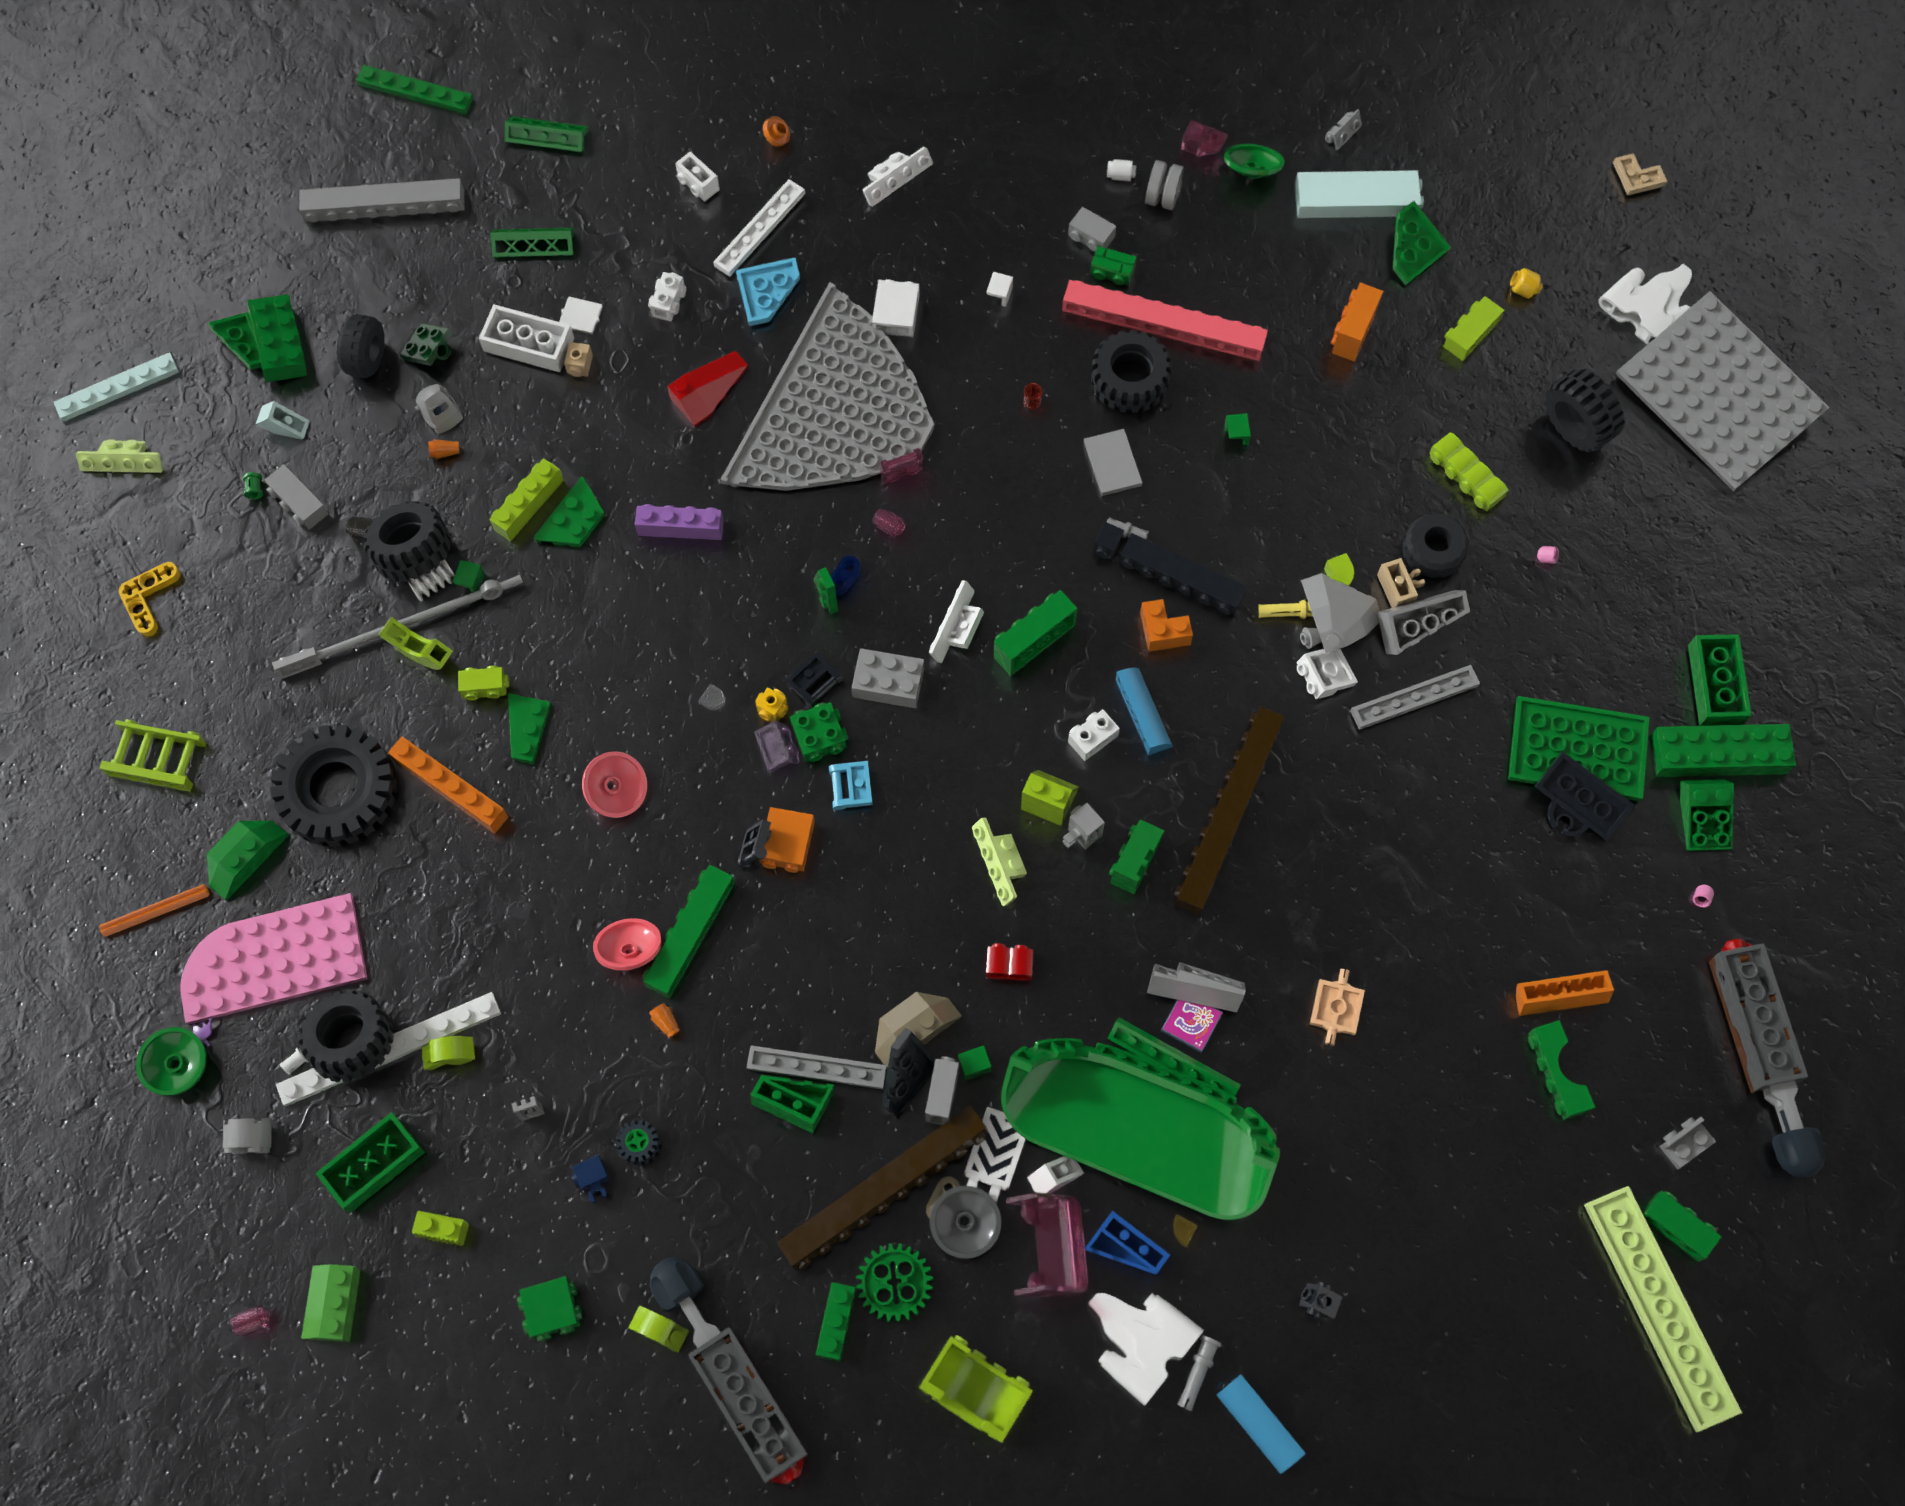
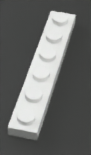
[714,179,805,277]

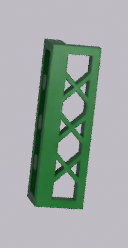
[505,116,588,152]
[490,228,574,257]

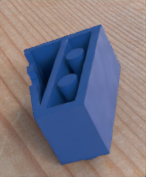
[1084,1211,1170,1274]

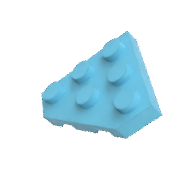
[736,258,800,326]

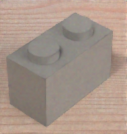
[1068,207,1116,251]

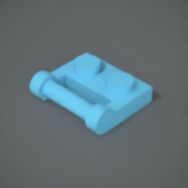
[829,761,872,810]

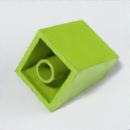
[1021,770,1079,826]

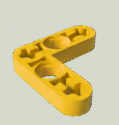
[119,562,181,637]

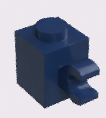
[571,1155,610,1204]

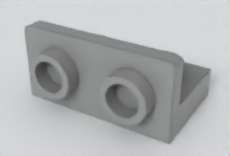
[1659,1117,1716,1169]

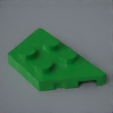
[533,477,605,547]

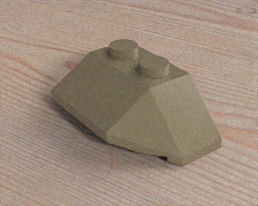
[875,992,962,1069]

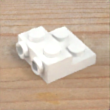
[1297,649,1358,699]

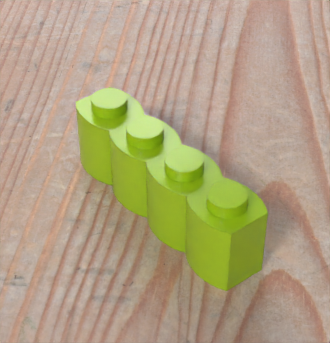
[1429,432,1509,511]

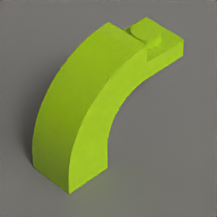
[378,617,453,670]

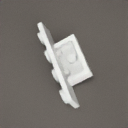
[863,147,933,206]
[929,580,984,663]

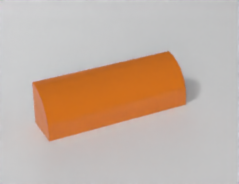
[1516,970,1614,1016]

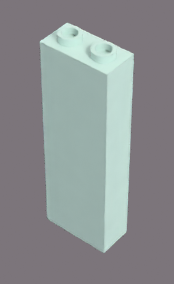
[1295,171,1424,218]

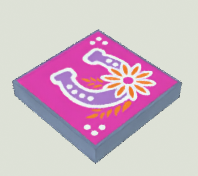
[1161,1000,1223,1053]

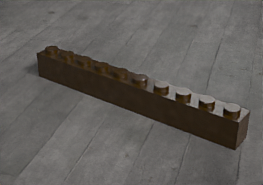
[1174,706,1285,915]
[777,1105,989,1271]

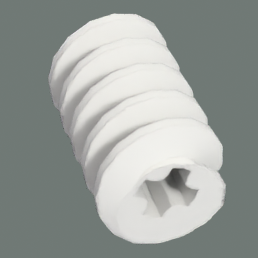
[407,559,455,601]

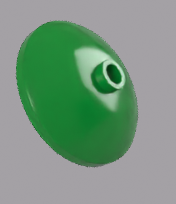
[1224,144,1284,179]
[136,1027,207,1096]

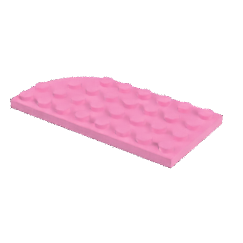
[180,893,367,1025]

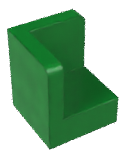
[1224,413,1251,445]
[453,560,485,593]
[958,1045,991,1080]

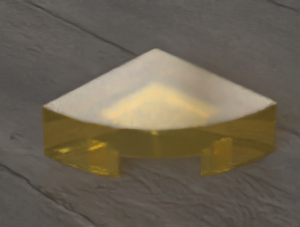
[1173,1214,1197,1247]

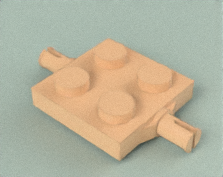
[1310,969,1365,1046]

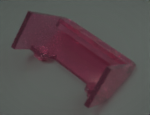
[1006,1192,1088,1297]

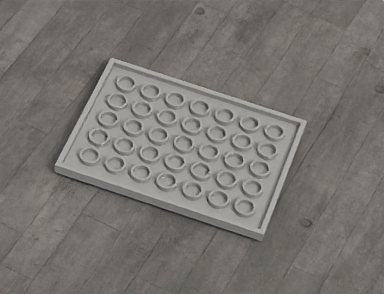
[1616,291,1830,491]

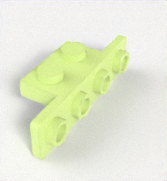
[76,439,163,473]
[972,818,1027,906]

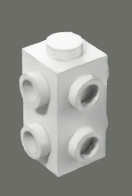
[648,272,686,321]

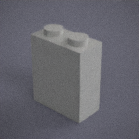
[925,1057,959,1125]

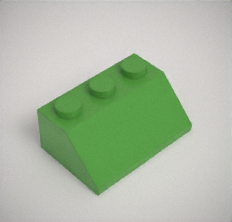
[301,1265,361,1342]

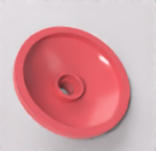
[582,751,647,818]
[593,918,662,971]

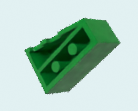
[1109,820,1164,894]

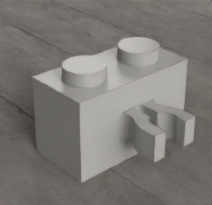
[1063,803,1105,850]

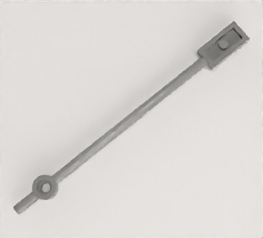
[272,575,523,679]

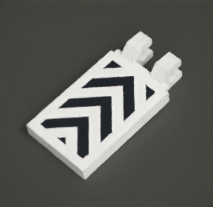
[964,1107,1025,1203]

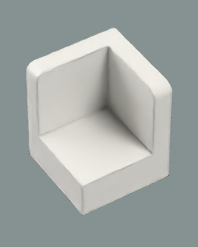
[987,272,1013,307]

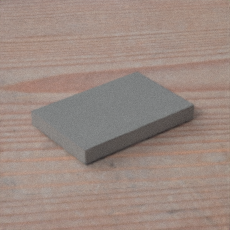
[1084,429,1142,496]

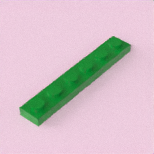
[356,65,473,114]
[1107,1017,1241,1096]

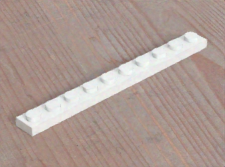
[276,992,501,1107]

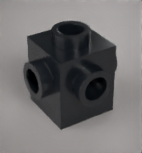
[1299,1281,1342,1319]

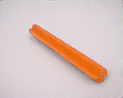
[99,884,210,937]

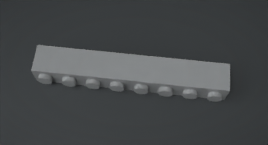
[299,179,464,222]

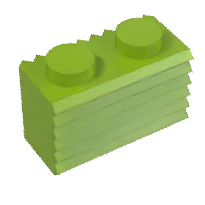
[412,1211,469,1246]

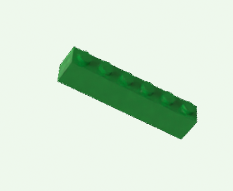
[643,865,735,999]

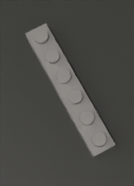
[1351,665,1480,730]
[747,1046,887,1090]

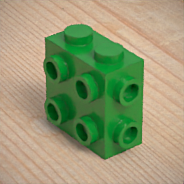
[790,702,848,762]
[517,1276,582,1342]

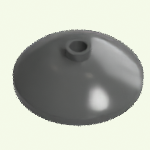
[930,1186,1001,1258]

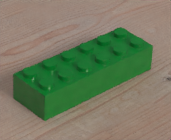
[1650,724,1796,777]

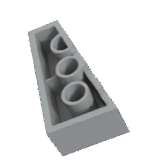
[1377,590,1470,655]

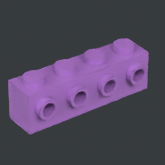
[635,504,724,540]

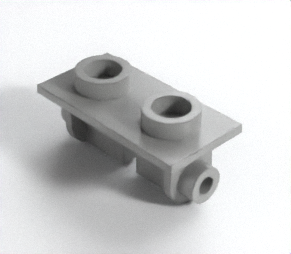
[1325,110,1362,150]

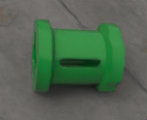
[243,472,263,499]

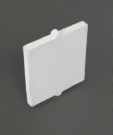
[559,297,603,335]

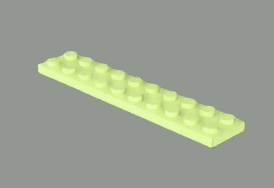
[1584,1186,1742,1432]

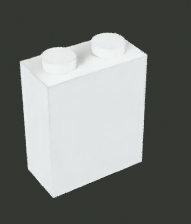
[872,279,919,337]

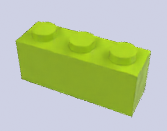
[1443,296,1504,361]

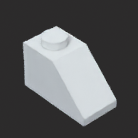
[1027,1156,1084,1198]

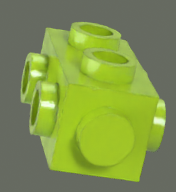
[458,666,510,701]

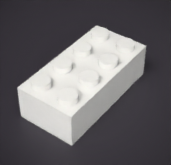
[479,304,574,372]

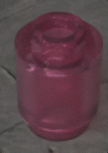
[872,509,905,537]
[230,1305,269,1336]

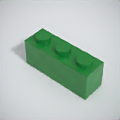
[1642,1191,1722,1262]
[816,1282,856,1362]

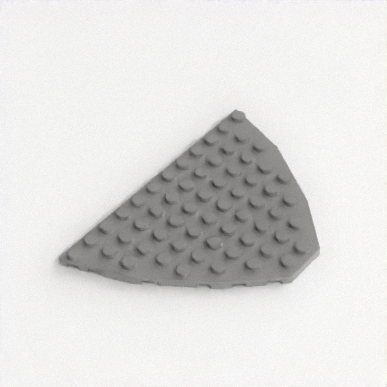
[720,282,934,491]

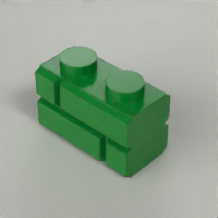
[1090,246,1137,285]

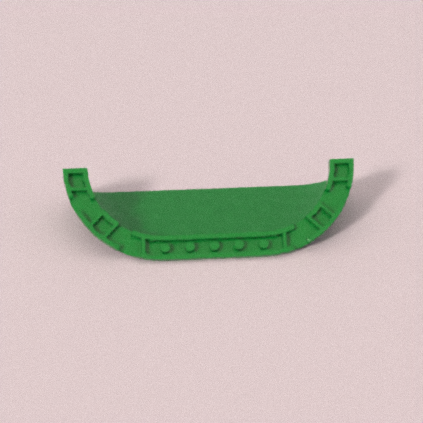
[1001,1038,1280,1220]

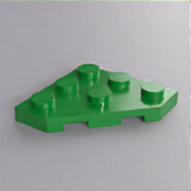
[1393,201,1451,285]

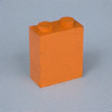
[759,807,815,873]

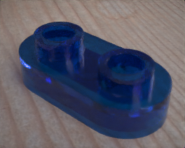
[830,556,861,595]

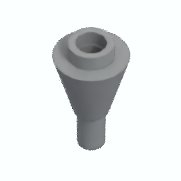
[1300,628,1322,649]

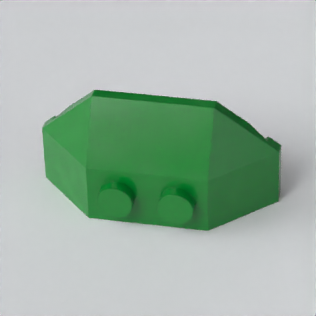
[207,820,289,901]

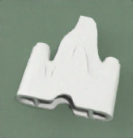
[1598,264,1692,345]
[1089,1293,1204,1406]

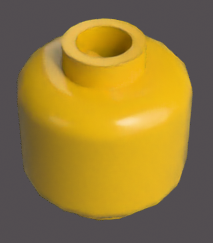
[1510,268,1543,299]

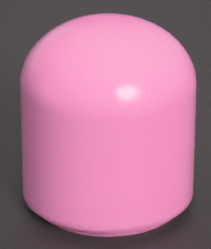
[1537,546,1559,564]
[1693,885,1714,908]

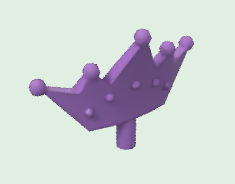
[192,1018,212,1047]

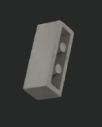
[264,464,328,530]

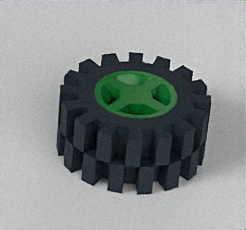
[616,1120,660,1165]

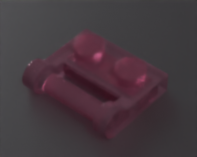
[879,448,923,484]

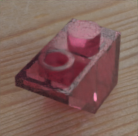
[1181,120,1228,156]

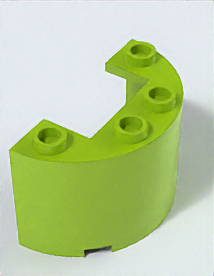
[919,1335,1033,1443]

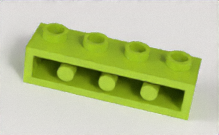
[490,458,564,542]

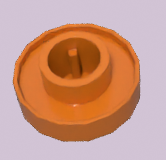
[763,116,790,147]

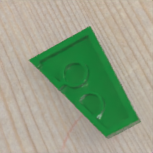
[208,312,262,370]
[813,567,838,615]

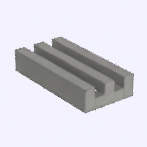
[512,1096,545,1121]

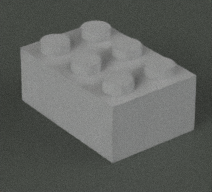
[851,648,924,708]

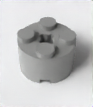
[223,1118,272,1154]

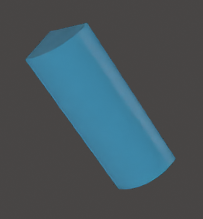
[1116,668,1173,756]
[1217,1375,1306,1474]

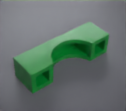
[1528,1020,1595,1120]

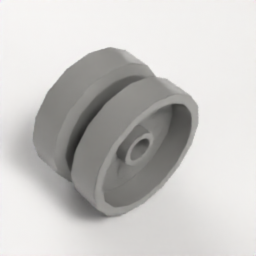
[1145,160,1184,211]

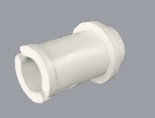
[280,1048,308,1075]

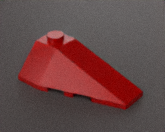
[667,351,748,426]

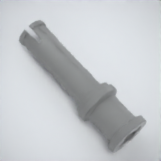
[1177,1335,1221,1411]

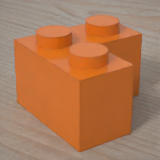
[1140,599,1193,652]

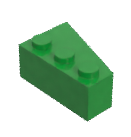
[751,1075,834,1134]

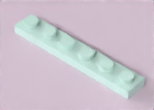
[53,352,179,422]

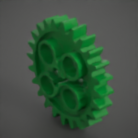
[856,1243,933,1323]

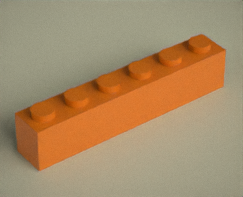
[388,736,509,834]

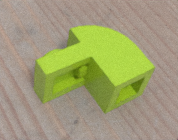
[1324,553,1354,586]
[422,1036,475,1070]
[628,1306,689,1353]

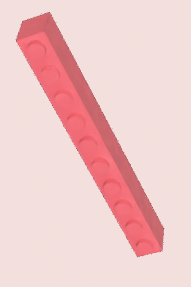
[1062,280,1268,361]

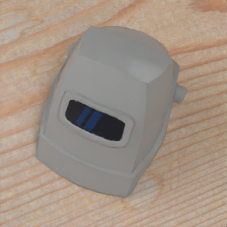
[415,384,463,434]

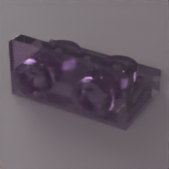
[754,721,800,772]

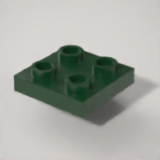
[400,323,453,366]

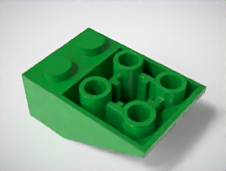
[1680,779,1734,850]

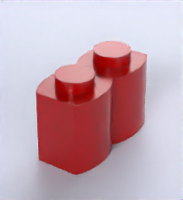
[986,943,1033,981]

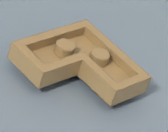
[1613,154,1667,195]

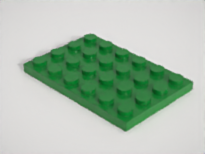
[1508,696,1650,801]

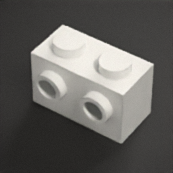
[675,152,720,201]
[1068,709,1120,761]

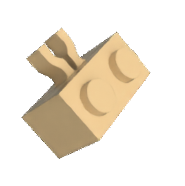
[1377,558,1425,608]

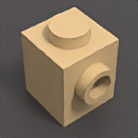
[564,342,593,377]

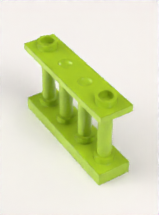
[99,719,207,792]

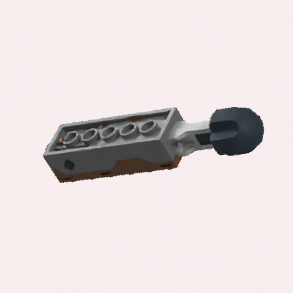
[1709,939,1826,1177]
[650,1257,809,1485]

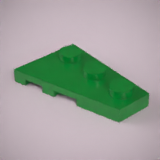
[508,693,551,764]

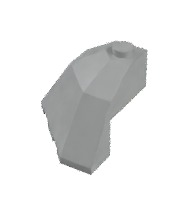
[1301,573,1380,653]

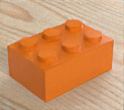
[1331,283,1383,362]

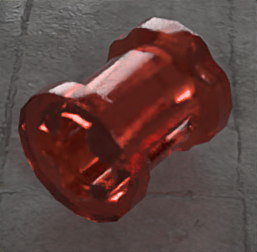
[1023,383,1042,410]

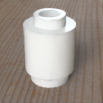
[1107,159,1136,181]

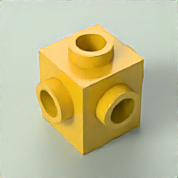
[755,687,788,724]

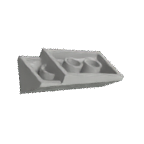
[1147,962,1246,1012]

